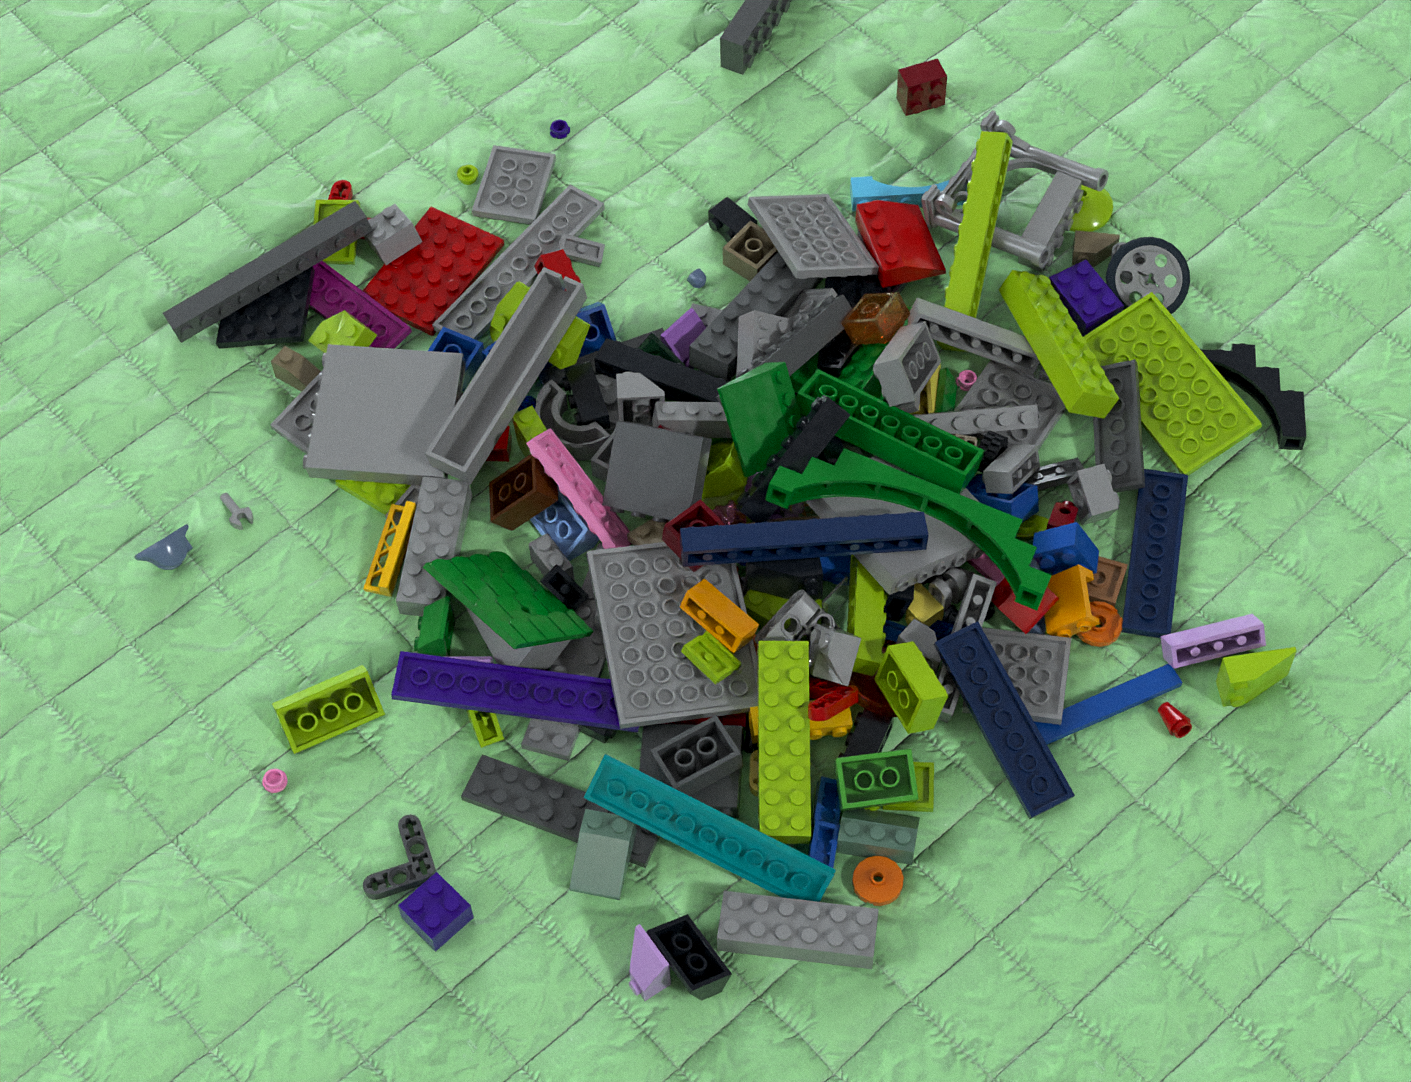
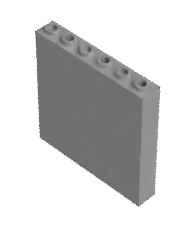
[303,344,466,485]
[806,456,985,595]

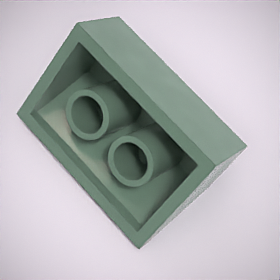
[837,809,920,865]

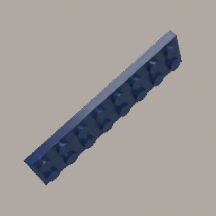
[1121,469,1188,638]
[933,621,1075,819]

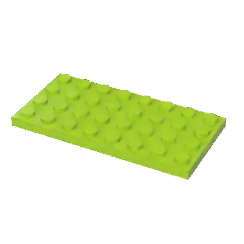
[1084,292,1262,476]

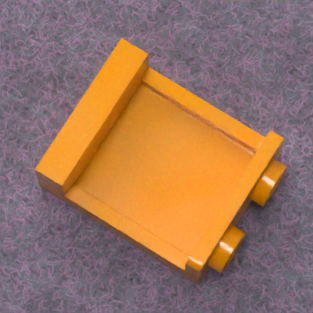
[1044,564,1100,638]

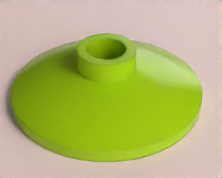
[1017,515,1049,541]

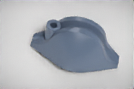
[134,524,193,570]

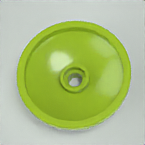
[1069,185,1113,232]

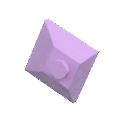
[629,924,671,1001]

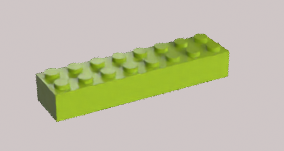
[999,270,1119,418]
[757,641,811,844]

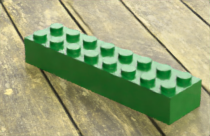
[796,369,985,494]

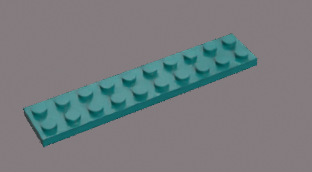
[584,754,836,902]

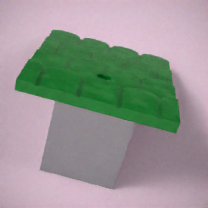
[423,551,594,671]

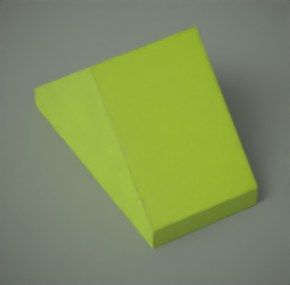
[467,710,504,748]

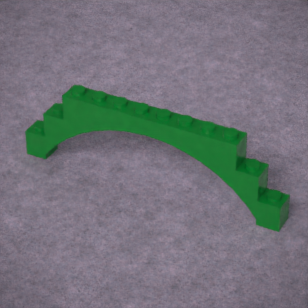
[765,448,1052,611]

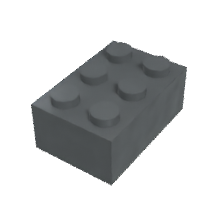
[650,715,743,796]

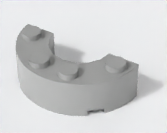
[535,379,610,461]

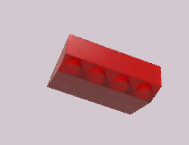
[855,200,946,288]

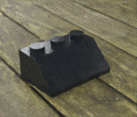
[646,914,732,1001]

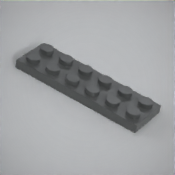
[1093,359,1145,493]

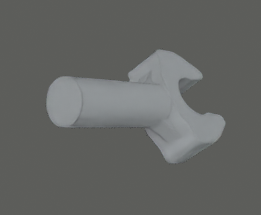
[220,493,253,530]

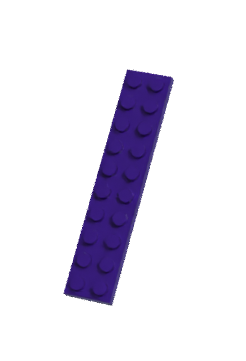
[391,651,639,733]

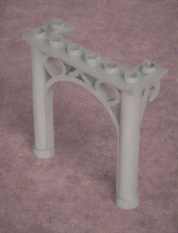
[921,110,1109,268]

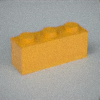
[680,578,759,653]

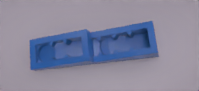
[808,776,841,868]

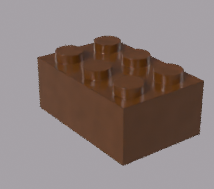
[489,454,558,531]

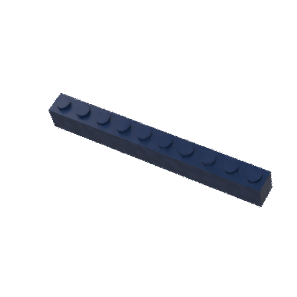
[680,512,929,567]

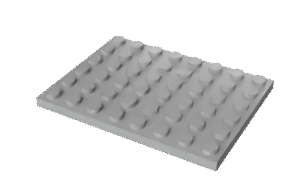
[586,542,758,729]

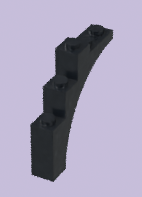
[1200,343,1306,450]

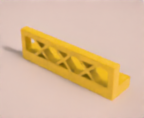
[363,501,416,597]

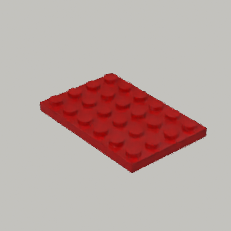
[363,207,504,336]

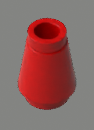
[1158,702,1192,738]

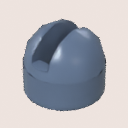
[687,268,706,288]

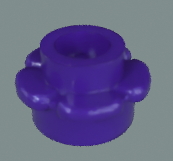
[550,119,570,139]

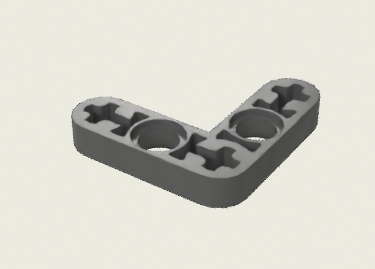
[363,814,436,900]

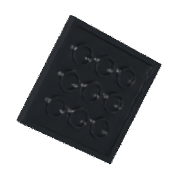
[216,266,315,349]

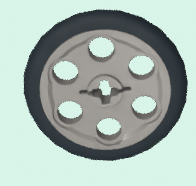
[1106,237,1190,314]

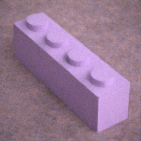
[1161,614,1266,669]

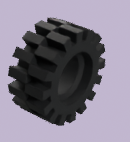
[978,431,1009,473]

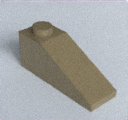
[271,346,321,392]

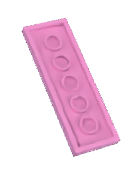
[526,428,631,549]

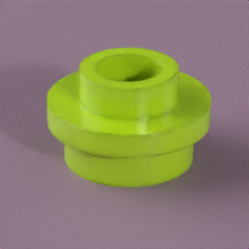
[457,165,479,185]

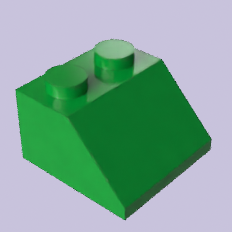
[414,597,455,657]

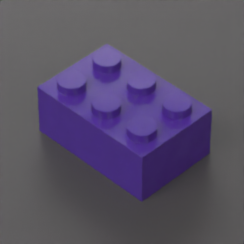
[1049,260,1124,337]

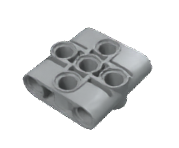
[755,589,842,679]

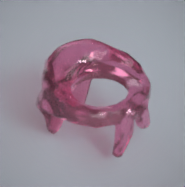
[713,500,747,525]

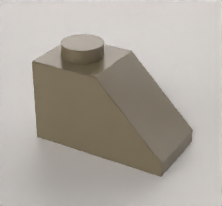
[1072,231,1120,267]

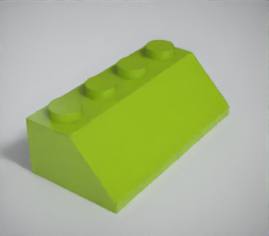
[490,281,590,369]
[272,665,385,754]

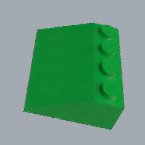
[717,362,802,477]

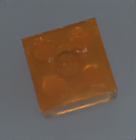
[841,292,911,345]

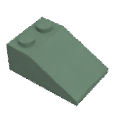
[569,809,637,900]

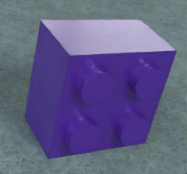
[398,872,474,952]

